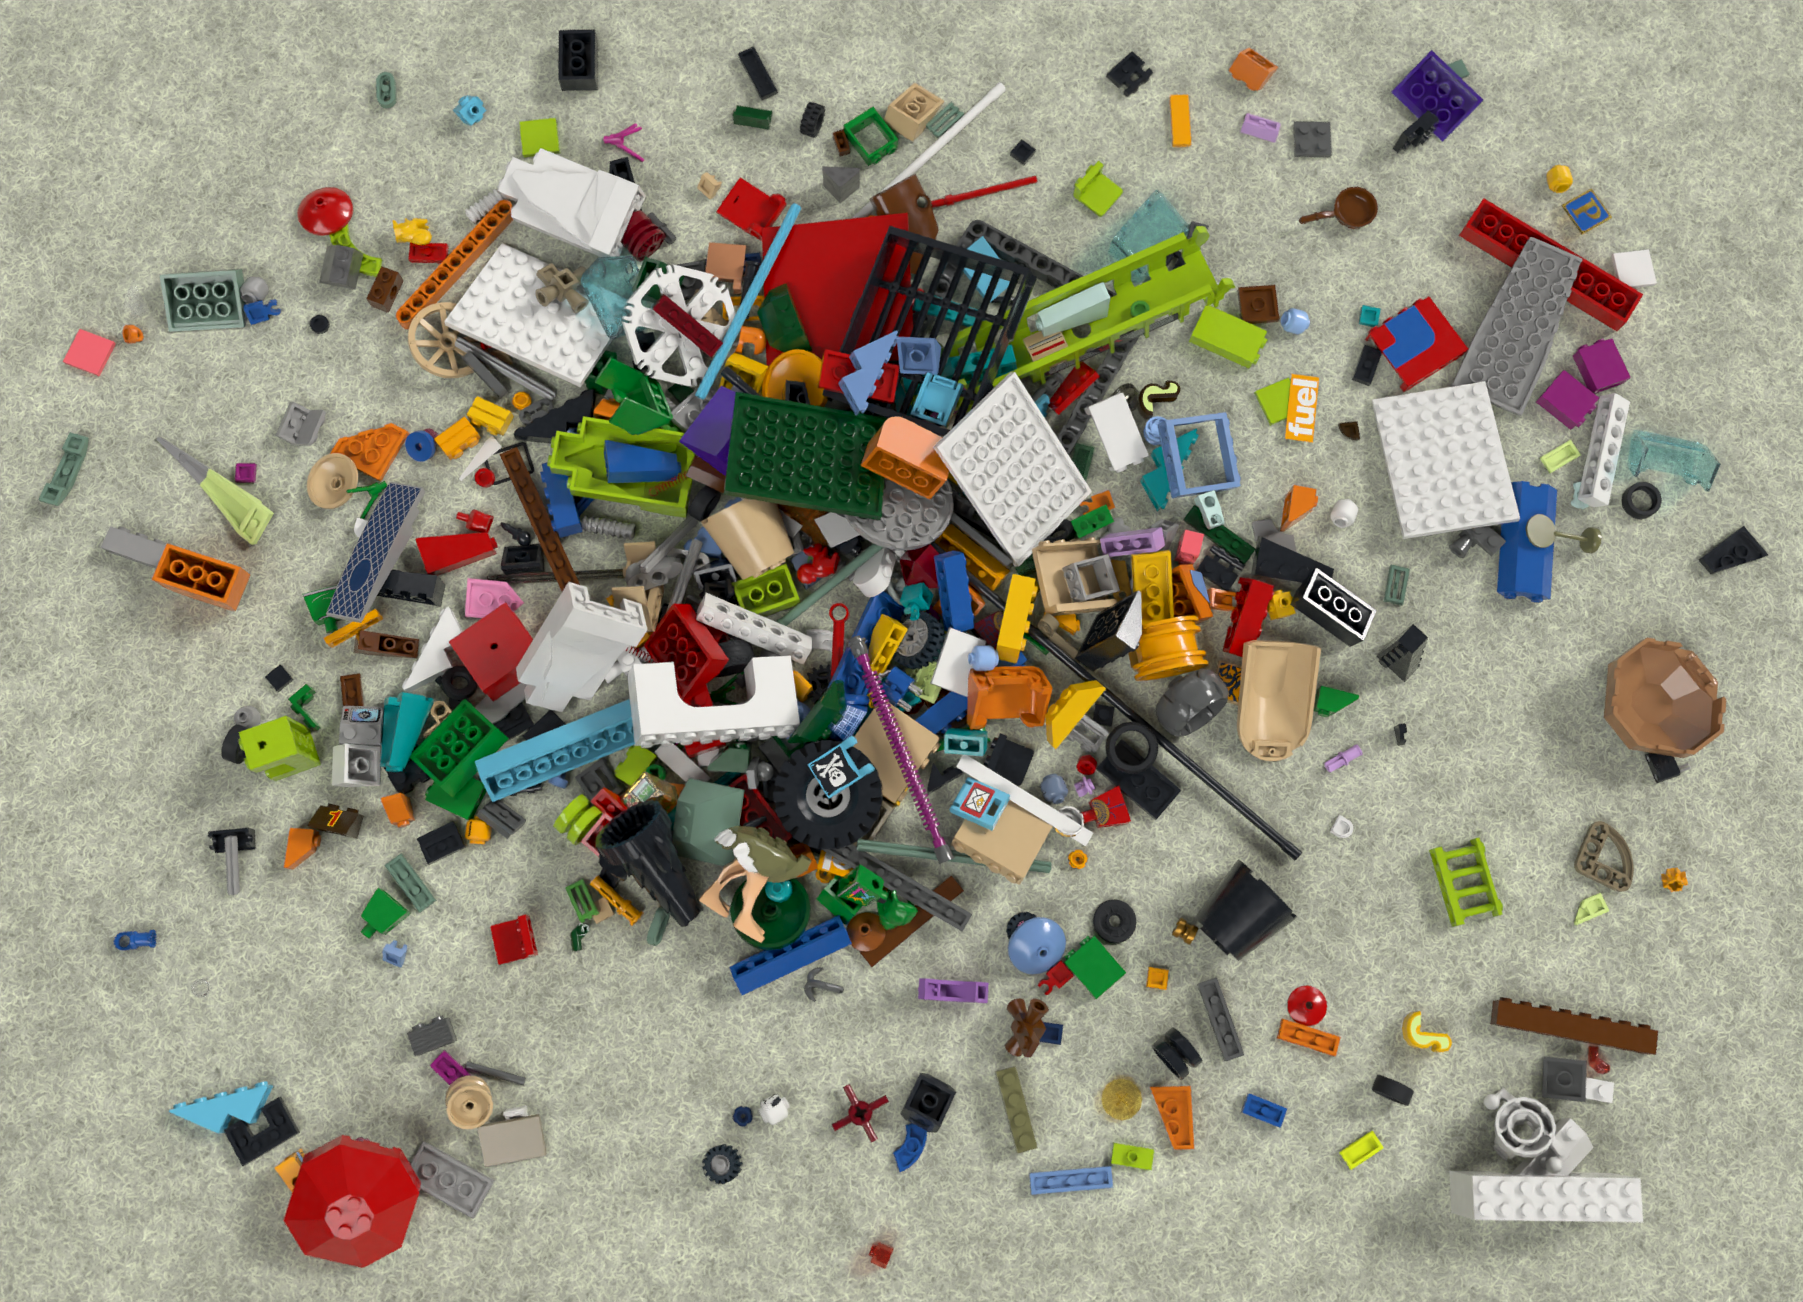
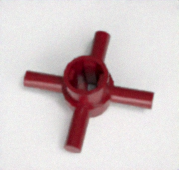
[831,1083,889,1143]

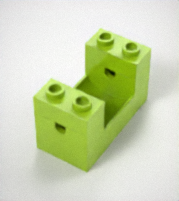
[238,716,321,781]

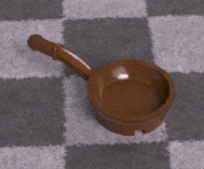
[1299,187,1378,229]

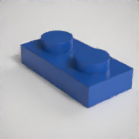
[1241,1093,1287,1128]

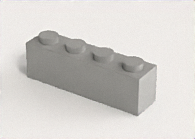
[101,526,178,569]

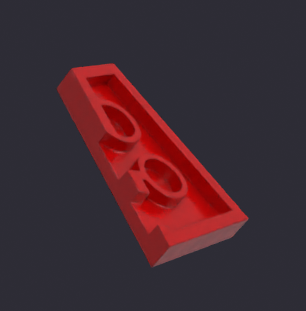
[1048,361,1100,415]

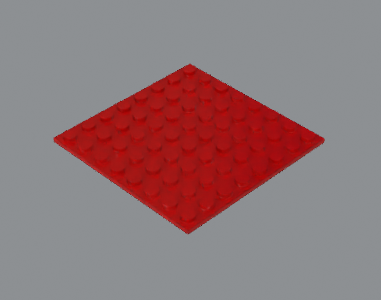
[762,213,913,368]

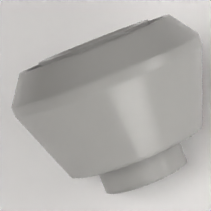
[234,706,261,728]

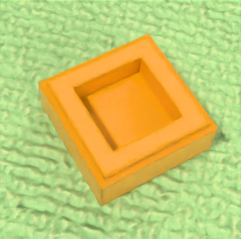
[1146,967,1169,990]

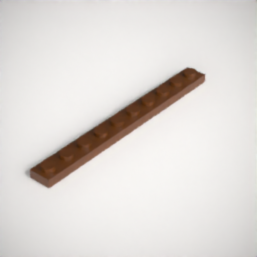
[499,447,580,592]

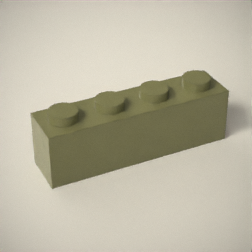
[995,1066,1038,1153]

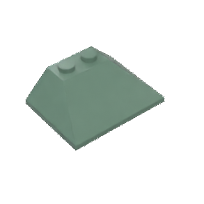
[672,778,744,866]

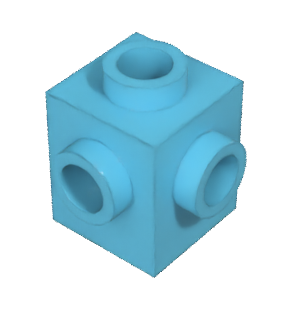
[453,95,486,126]

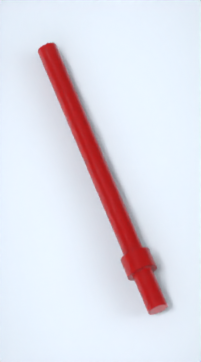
[931,175,1037,208]

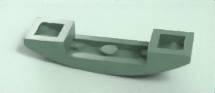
[38,432,89,506]

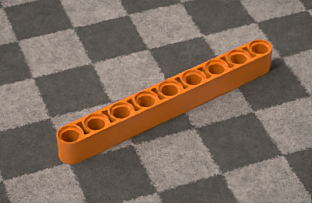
[396,200,514,329]

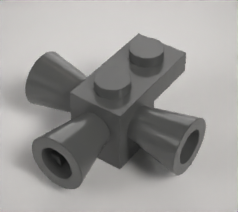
[1449,526,1506,558]

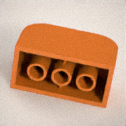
[861,417,949,500]
[152,543,251,611]

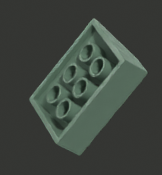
[159,269,245,332]

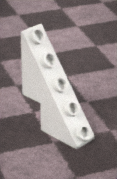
[402,606,463,693]

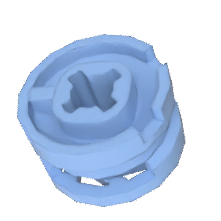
[1143,416,1166,445]

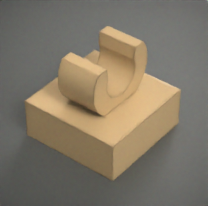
[697,172,722,199]

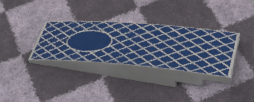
[326,482,425,623]

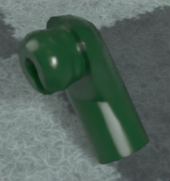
[570,923,590,952]

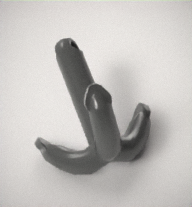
[804,967,844,1002]

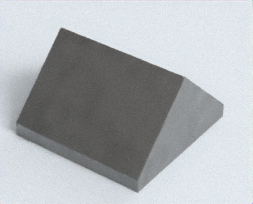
[822,166,860,204]

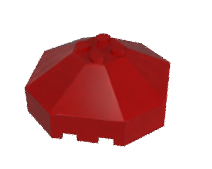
[283,1135,421,1268]

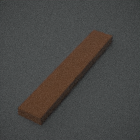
[860,876,964,967]

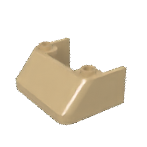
[612,541,664,632]

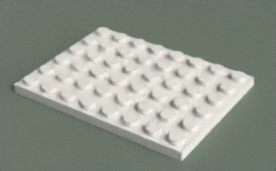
[445,243,633,387]
[933,372,1092,567]
[1372,382,1520,539]

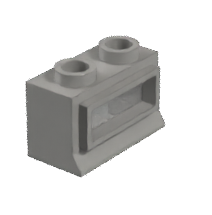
[1066,715,1109,753]

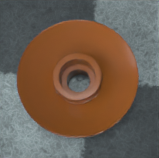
[846,912,886,952]

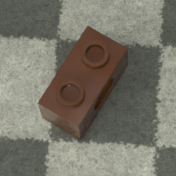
[366,266,404,313]

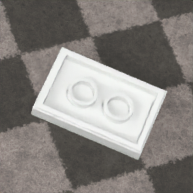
[930,628,986,697]

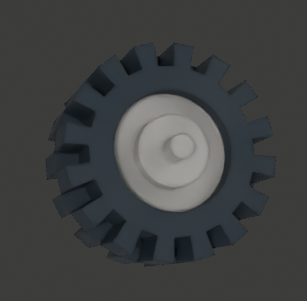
[702,1144,743,1184]

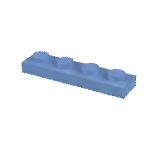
[1029,1166,1113,1195]

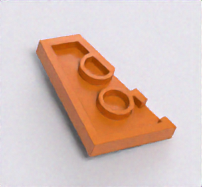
[1150,1086,1194,1149]

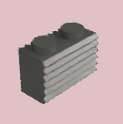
[407,1015,457,1056]

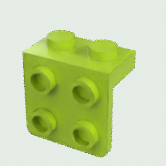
[1073,160,1123,217]

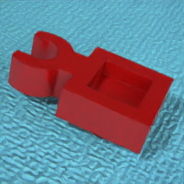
[1038,960,1074,995]

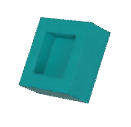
[1358,305,1381,327]

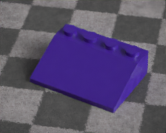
[1391,50,1483,142]
[679,386,735,476]

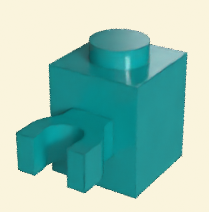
[900,582,934,621]

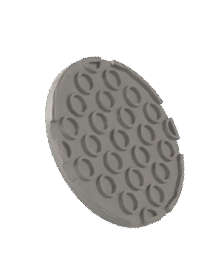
[844,477,954,550]

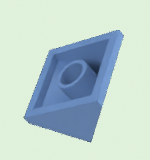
[897,337,941,375]

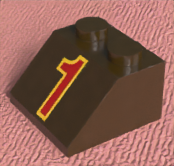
[308,803,364,839]

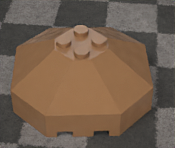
[1604,637,1726,758]

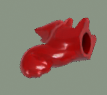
[797,543,840,584]

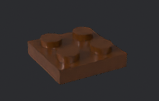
[1237,285,1280,324]

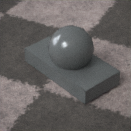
[746,756,774,789]

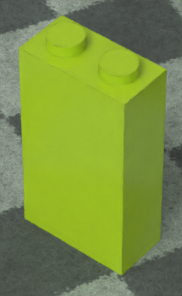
[1188,305,1268,369]

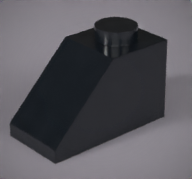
[694,558,738,590]

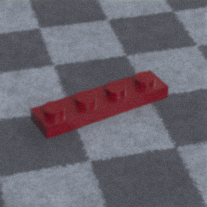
[652,294,723,358]

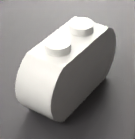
[853,546,896,597]

